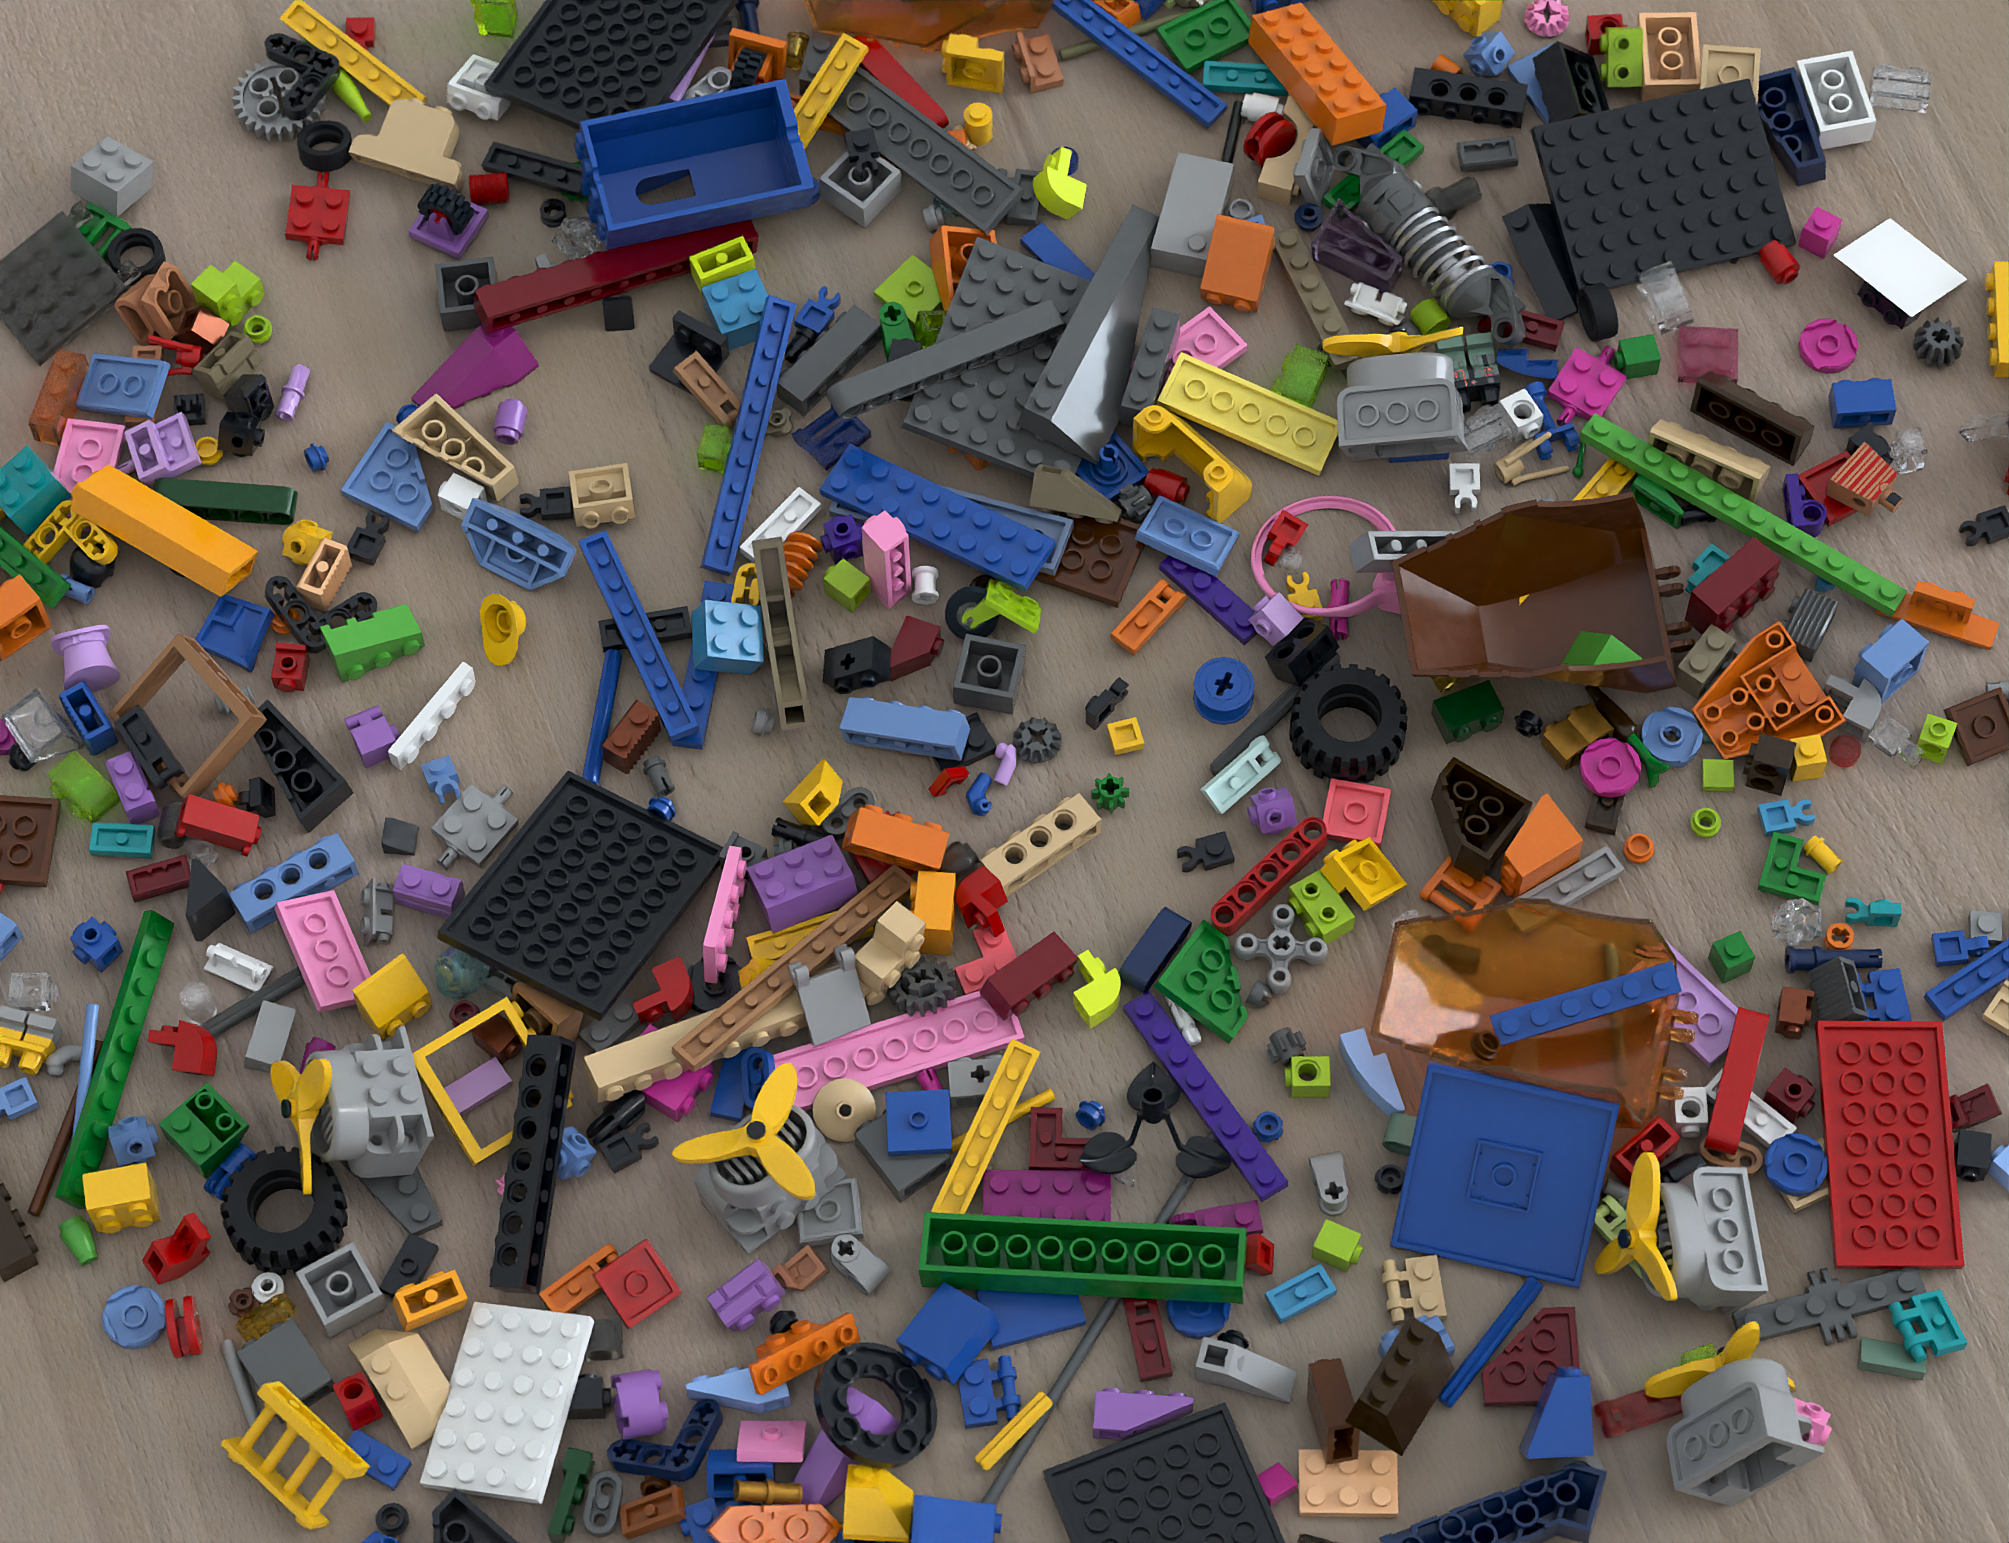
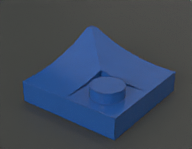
[195,594,275,672]

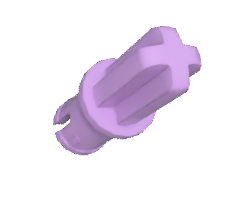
[275,364,310,422]

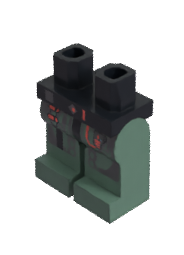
[1434,332,1501,414]

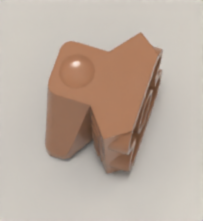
[114,261,196,346]

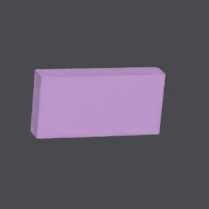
[444,1057,513,1117]

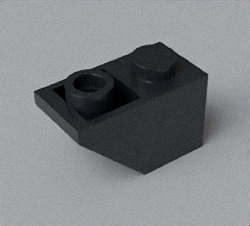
[224,374,274,421]

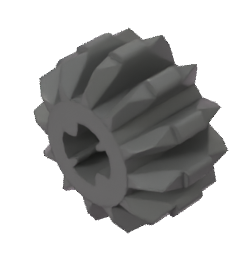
[1913,317,1964,369]

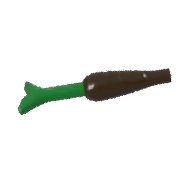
[1585,685,1670,788]

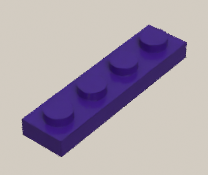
[1159,555,1258,645]

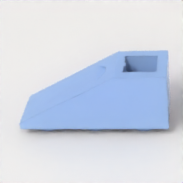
[685,1367,791,1414]

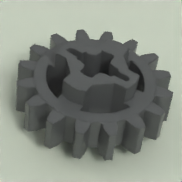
[889,956,957,1017]

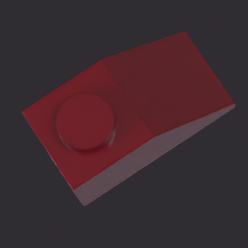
[889,616,944,681]

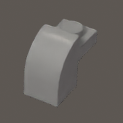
[1823,674,1881,743]

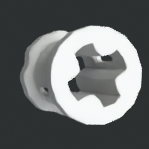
[912,566,939,605]

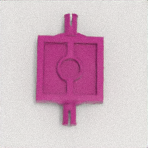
[1547,346,1627,426]

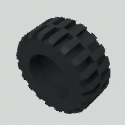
[1289,664,1408,783]
[220,1146,348,1275]

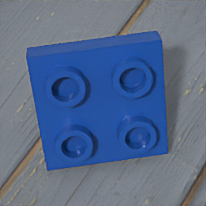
[1075,432,1149,502]

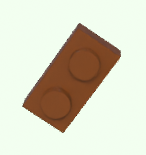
[620,1485,686,1540]

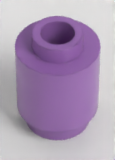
[493,398,528,445]

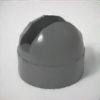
[1246,980,1272,1007]

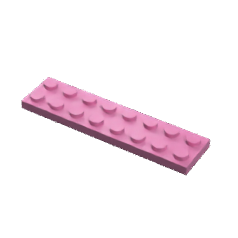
[773,990,1025,1111]

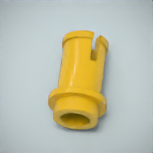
[1803,835,1843,874]

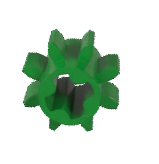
[1091,773,1129,814]

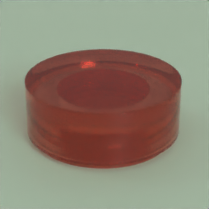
[1829,735,1861,767]

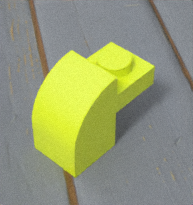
[1033,147,1087,220]
[1073,950,1121,1029]

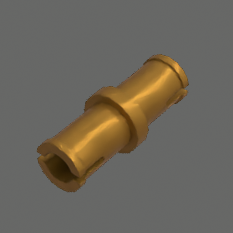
[733,1479,803,1505]

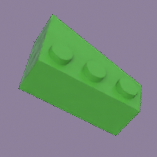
[320,604,425,683]

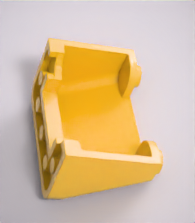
[1132,405,1252,523]

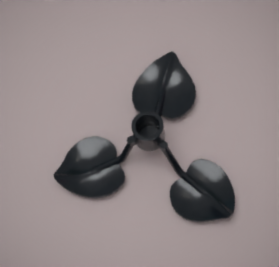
[1079,1062,1231,1179]

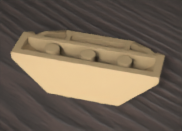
[348,1328,451,1451]

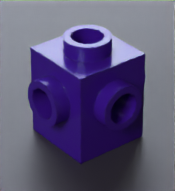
[820,514,863,565]

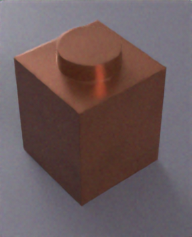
[176,306,229,354]
[471,1014,522,1065]

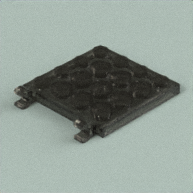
[0,201,142,366]

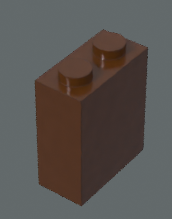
[1307,1358,1360,1465]

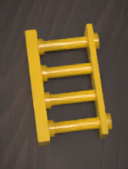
[220,1381,370,1530]

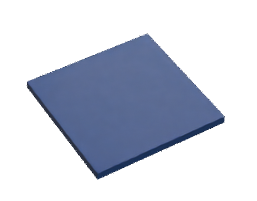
[1390,1062,1620,1288]

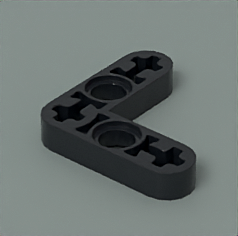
[265,33,340,121]
[265,576,377,653]

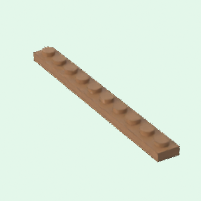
[672,864,916,1073]

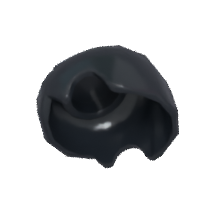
[69,543,116,588]

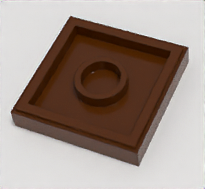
[1943,687,2009,766]

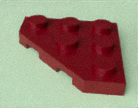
[1481,1307,1580,1407]

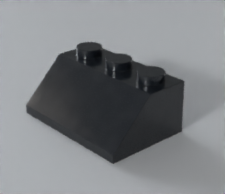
[1532,41,1610,123]

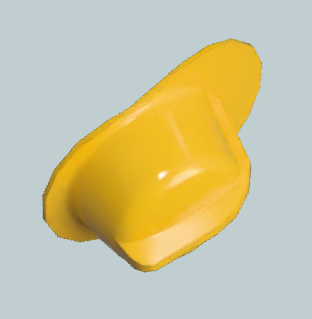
[480,593,526,666]

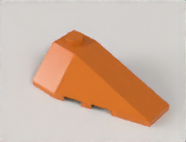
[929,225,997,315]

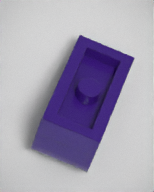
[1782,473,1827,538]

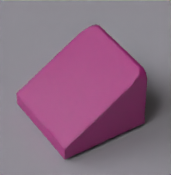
[1257,1463,1298,1507]

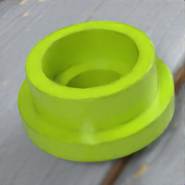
[243,315,273,344]
[1690,808,1721,838]

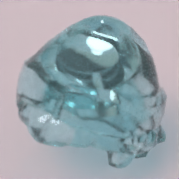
[434,946,490,1000]

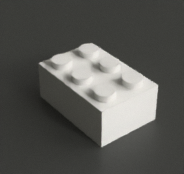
[1795,51,1876,150]

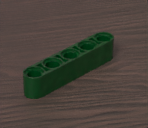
[153,478,298,525]

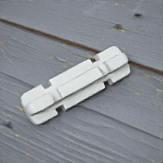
[1165,996,1201,1047]

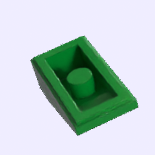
[1631,474,1684,529]

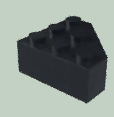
[432,1488,518,1543]

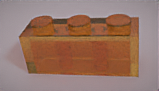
[28,348,89,446]

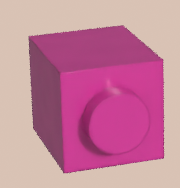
[1798,207,1842,259]

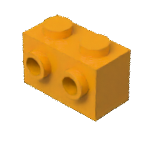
[392,1269,468,1332]

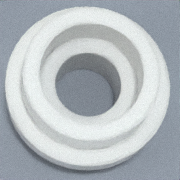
[252,1272,285,1304]

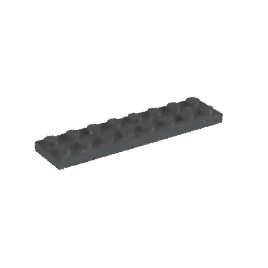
[827,66,1024,236]

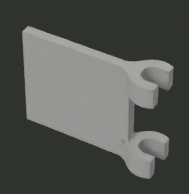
[788,944,871,1046]

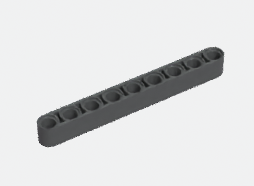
[826,300,1067,420]

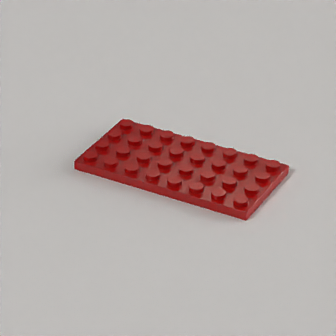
[1815,1021,1965,1269]

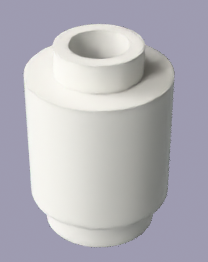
[1241,92,1285,122]

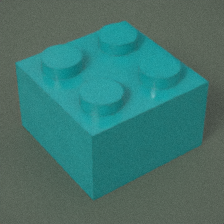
[0,445,72,535]

